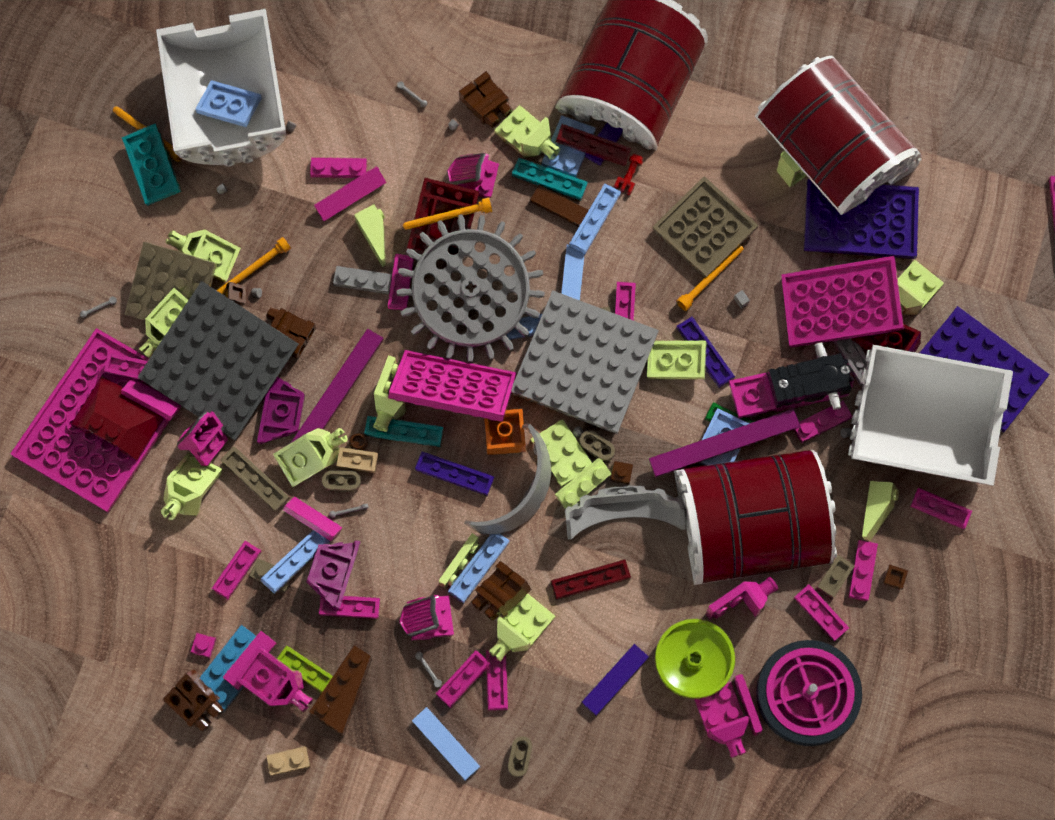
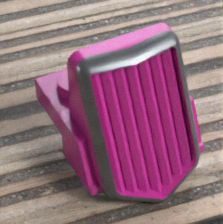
[447,153,499,199]
[177,411,229,466]
[399,595,454,640]

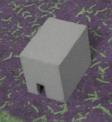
[734,290,750,309]

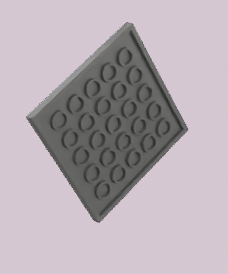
[138,281,299,441]

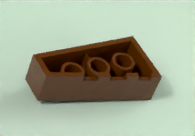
[309,645,372,737]

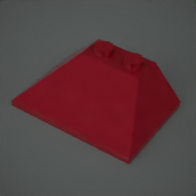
[406,177,479,255]
[71,376,164,461]

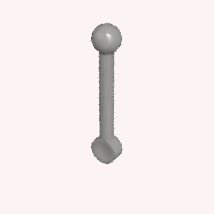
[397,81,427,107]
[80,296,117,318]
[329,504,369,518]
[415,652,442,688]

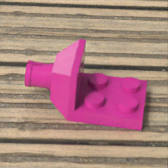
[705,577,778,620]
[236,647,313,712]
[694,682,749,758]

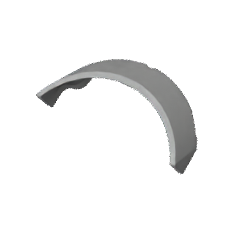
[464,424,551,534]
[565,486,685,540]

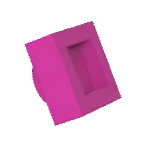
[191,633,217,658]

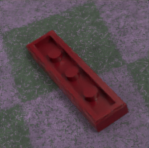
[555,124,631,167]
[550,559,631,600]

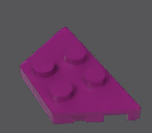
[257,377,305,444]
[306,541,361,611]

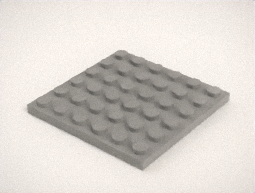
[511,290,659,434]

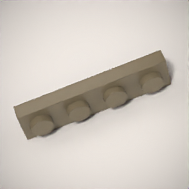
[220,446,290,512]

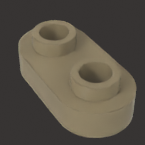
[580,431,615,462]
[322,471,361,492]
[508,736,532,777]

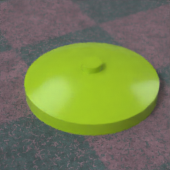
[655,619,735,699]

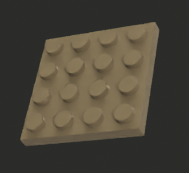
[652,176,758,277]
[124,241,217,321]

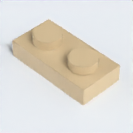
[336,447,378,473]
[266,746,310,776]

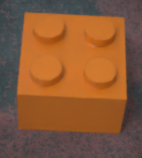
[484,409,526,455]

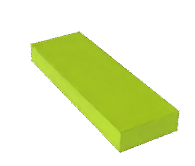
[277,645,333,693]

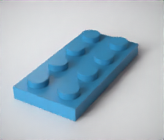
[200,625,273,713]

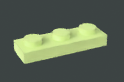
[555,458,611,509]
[439,533,479,589]

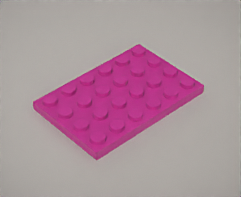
[781,256,904,348]
[388,350,516,422]

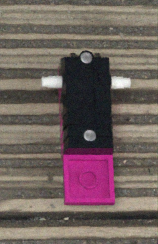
[729,343,854,418]

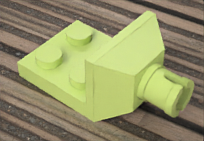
[495,105,560,160]
[165,229,241,282]
[898,260,944,315]
[139,288,188,359]
[373,355,406,432]
[273,428,347,487]
[161,452,222,520]
[489,594,555,661]

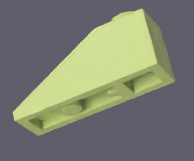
[354,204,386,267]
[862,481,899,542]

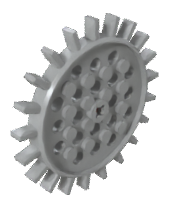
[397,215,545,363]

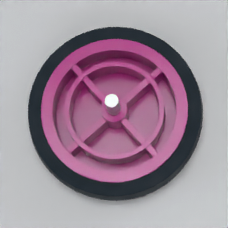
[756,640,862,746]

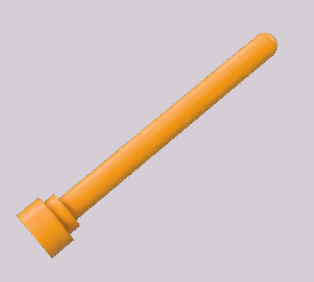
[113,106,182,162]
[403,198,493,230]
[216,237,291,295]
[676,245,743,311]

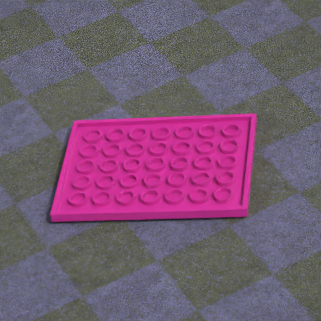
[10,328,170,513]

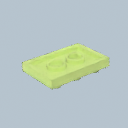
[647,341,706,380]
[530,419,592,488]

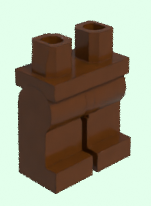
[459,71,513,128]
[266,307,316,359]
[471,561,532,621]
[162,669,224,731]

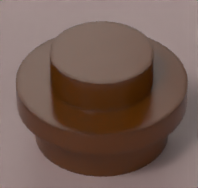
[349,433,368,451]

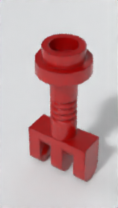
[613,154,643,196]

